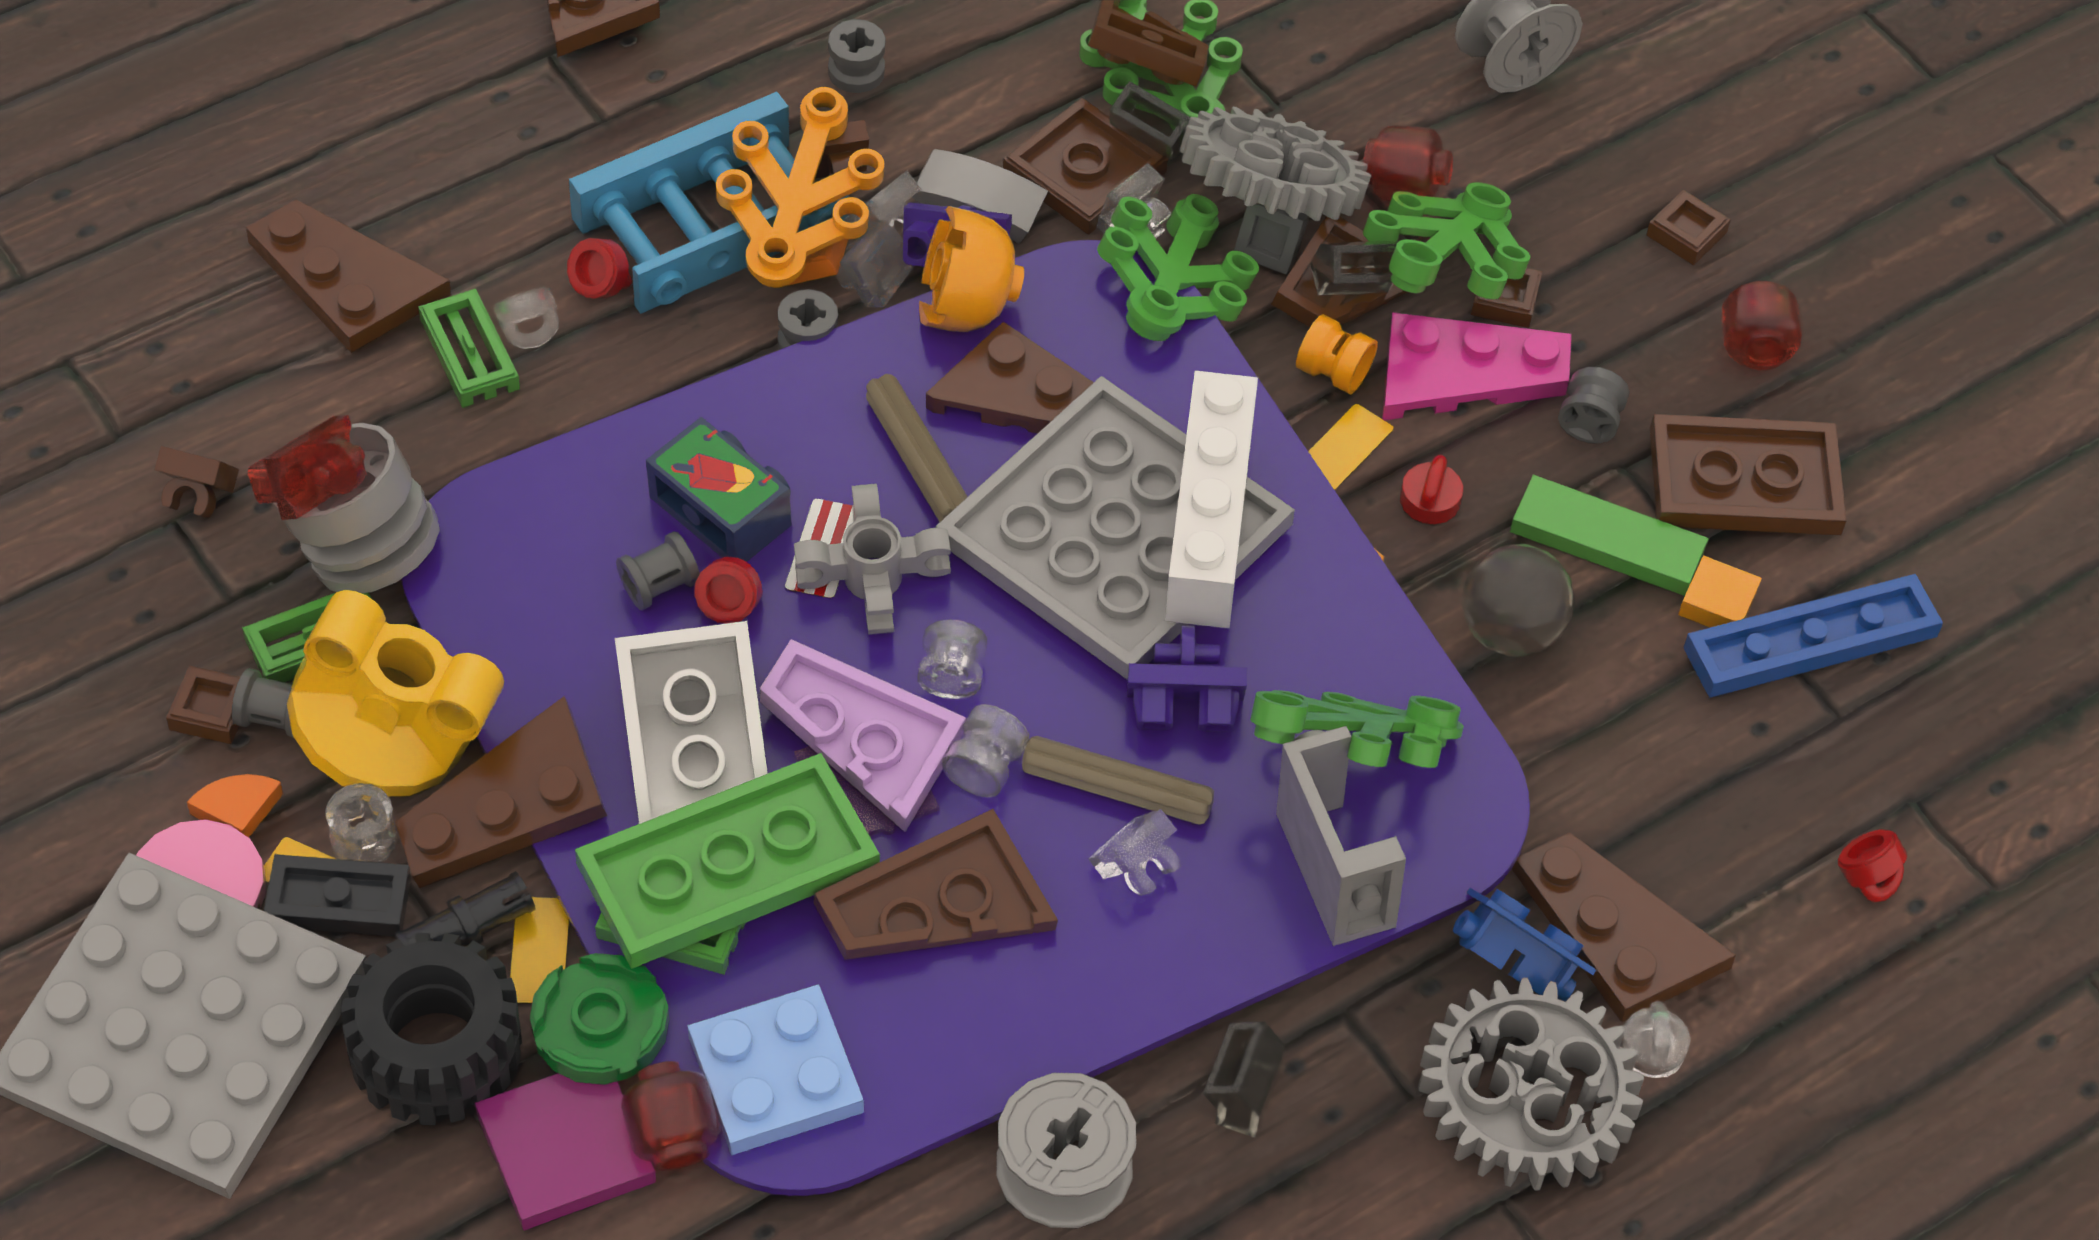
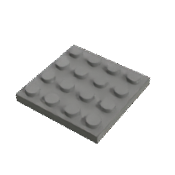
[936,376,1295,679]
[0,853,367,1199]

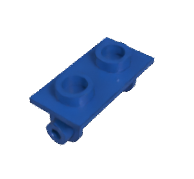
[1453,888,1596,1002]

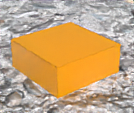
[1678,555,1762,628]

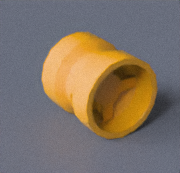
[1296,314,1378,395]

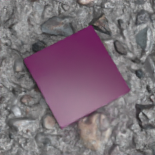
[475,1073,656,1231]

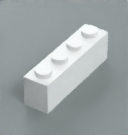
[1165,371,1258,628]

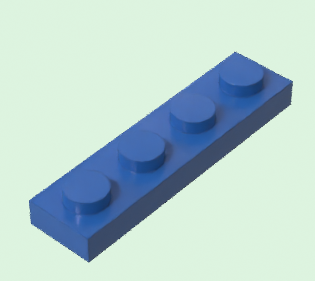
[1683,574,1943,698]

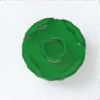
[530,953,669,1085]

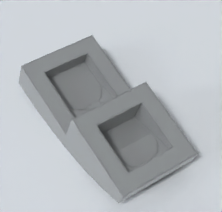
[909,149,1048,244]

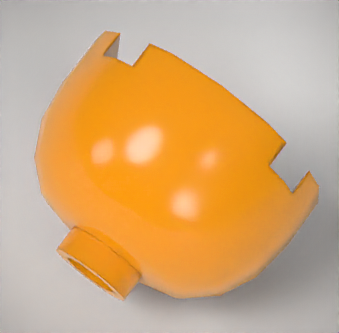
[919,206,1024,332]

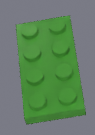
[575,753,880,969]

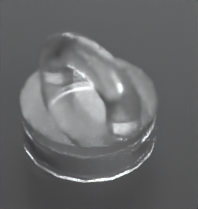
[493,286,559,349]
[1619,1001,1690,1078]

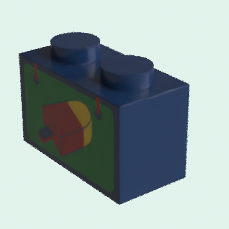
[646,417,792,562]

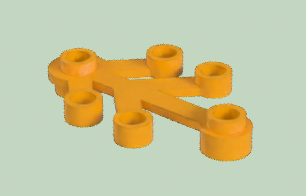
[716,87,884,288]

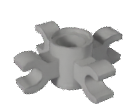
[794,484,951,635]

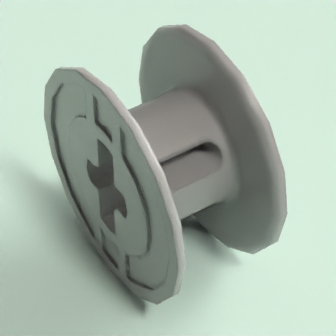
[1454,0,1583,93]
[996,1073,1136,1228]

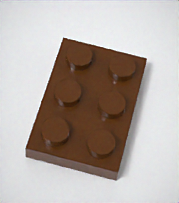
[1650,414,1847,535]

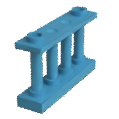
[569,92,848,314]

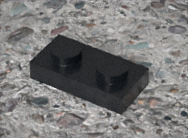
[264,854,411,936]

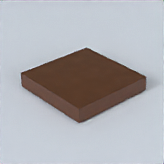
[1003,97,1168,235]

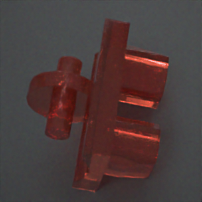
[248,415,367,520]

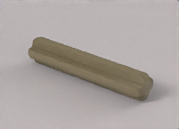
[866,374,968,522]
[1022,736,1214,824]

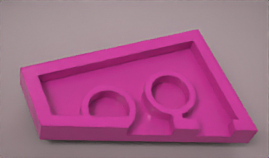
[1382,313,1572,421]

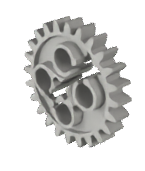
[1179,107,1371,221]
[1418,978,1644,1190]

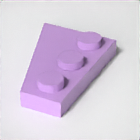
[760,639,966,832]

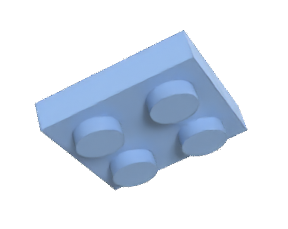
[687,984,864,1156]

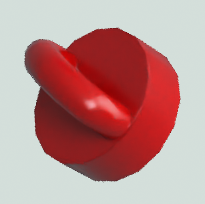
[567,238,632,298]
[1400,455,1463,525]
[694,556,763,624]
[1838,829,1907,902]

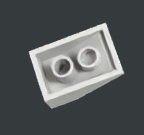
[615,621,768,824]

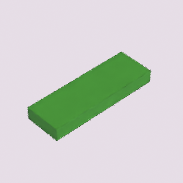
[1510,474,1709,596]

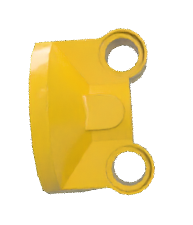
[287,590,504,797]

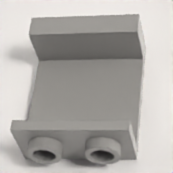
[1276,726,1406,946]

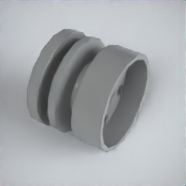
[270,423,440,593]

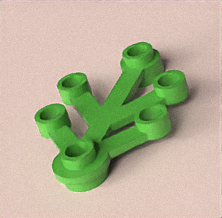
[1079,0,1243,142]
[1363,182,1531,299]
[1097,194,1259,341]
[1250,690,1464,768]

